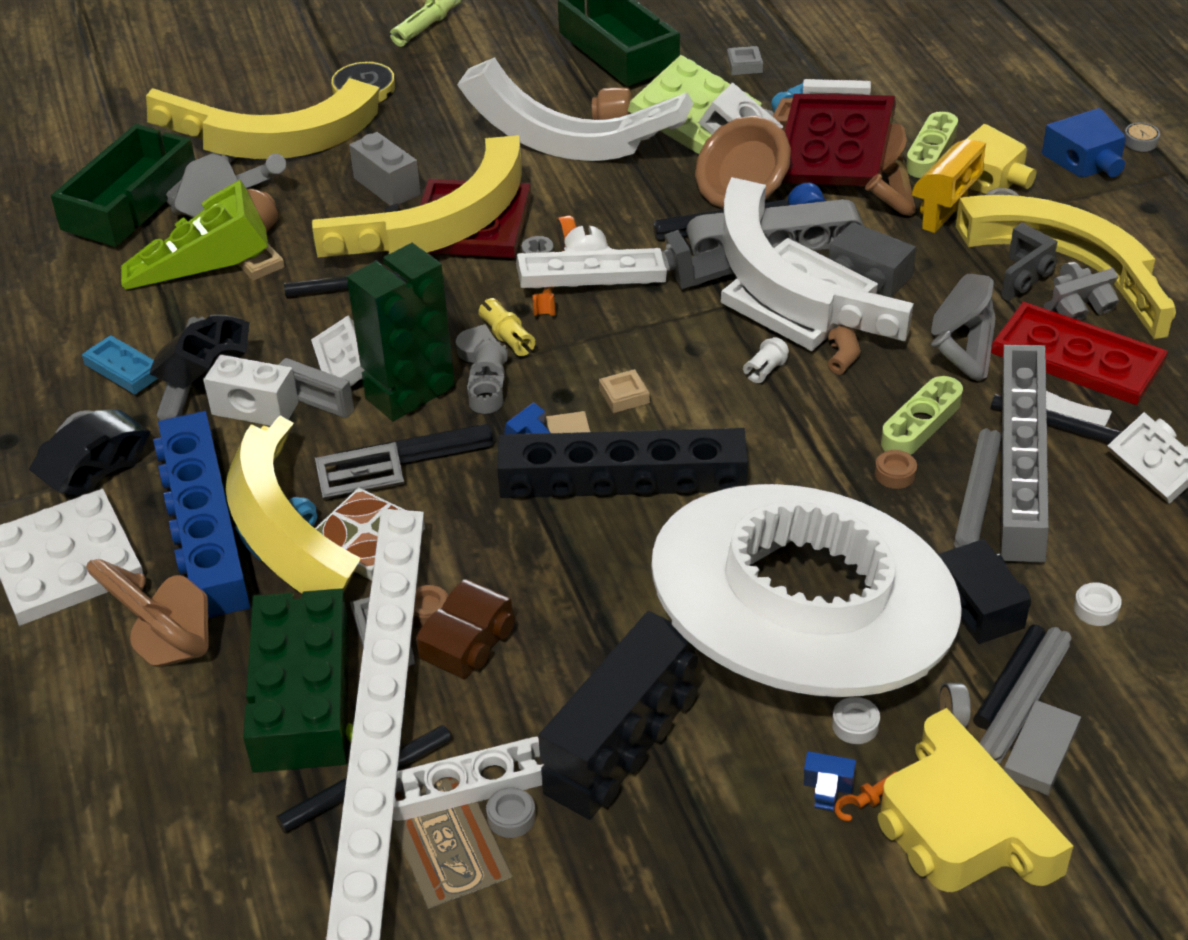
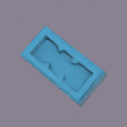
[82,335,158,394]

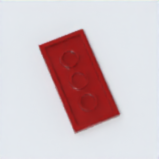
[991,302,1168,406]

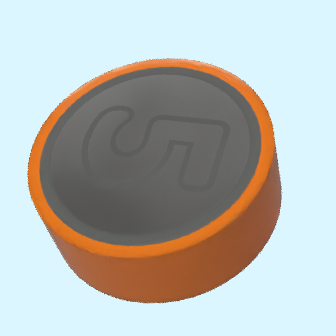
[556,215,576,251]

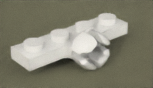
[516,225,667,288]

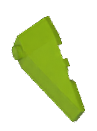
[121,180,268,290]

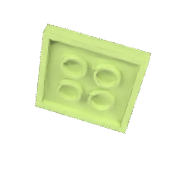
[628,55,762,154]

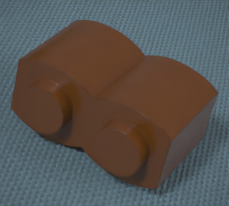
[416,579,515,679]

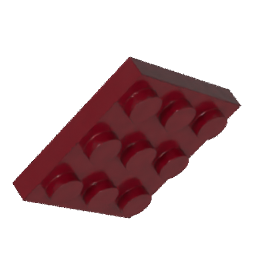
[782,94,896,186]
[420,179,531,258]

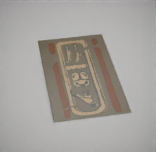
[392,777,512,909]

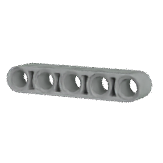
[686,199,865,256]

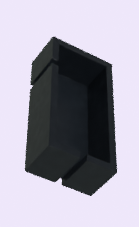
[538,611,698,820]

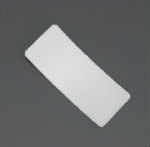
[1046,391,1112,426]

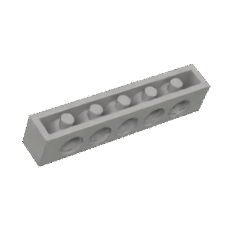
[1001,345,1049,562]

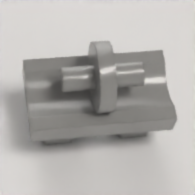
[1043,262,1119,321]

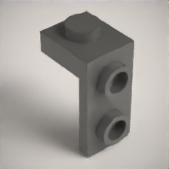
[1001,223,1058,301]
[662,230,734,289]

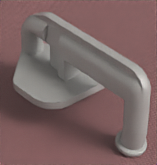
[170,154,286,218]
[931,274,996,381]

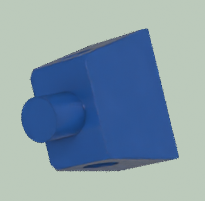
[1042,108,1126,178]

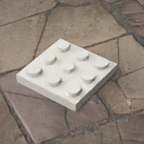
[721,238,878,351]
[0,489,144,626]

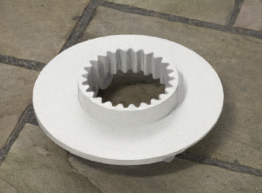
[651,484,961,697]

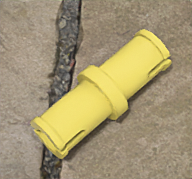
[479,298,535,356]

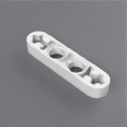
[393,737,544,821]

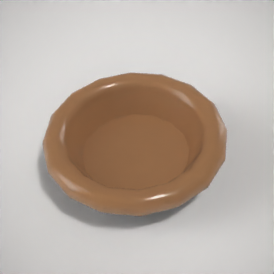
[695,116,791,209]

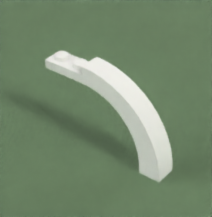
[457,57,694,161]
[723,177,914,341]

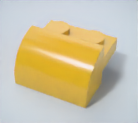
[912,140,986,233]

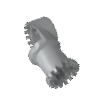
[467,338,508,414]

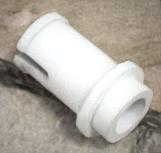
[743,337,789,383]

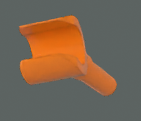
[532,287,556,316]

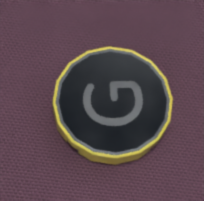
[332,62,395,103]

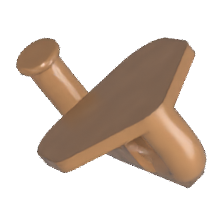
[860,123,916,216]
[86,559,209,667]

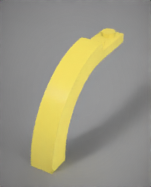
[146,78,380,159]
[312,135,522,258]
[955,195,1176,339]

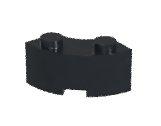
[150,315,250,389]
[29,409,151,496]

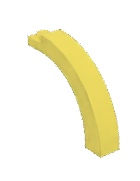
[226,415,361,593]

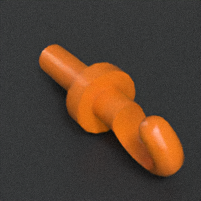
[834,771,896,822]

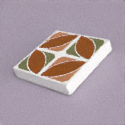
[315,487,425,580]

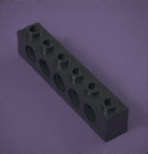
[497,428,748,498]

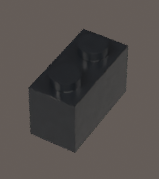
[938,539,1031,645]

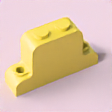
[877,708,1073,892]

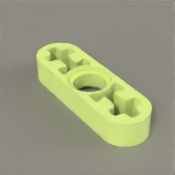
[906,112,958,178]
[881,376,963,455]

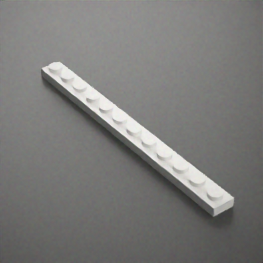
[326,509,424,940]

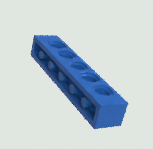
[153,411,250,618]

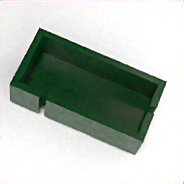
[558,0,680,87]
[50,123,195,247]
[347,242,455,422]
[243,588,349,773]

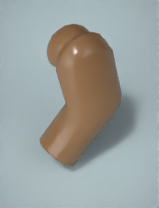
[828,325,861,375]

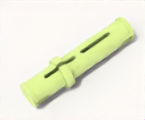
[390,0,462,47]

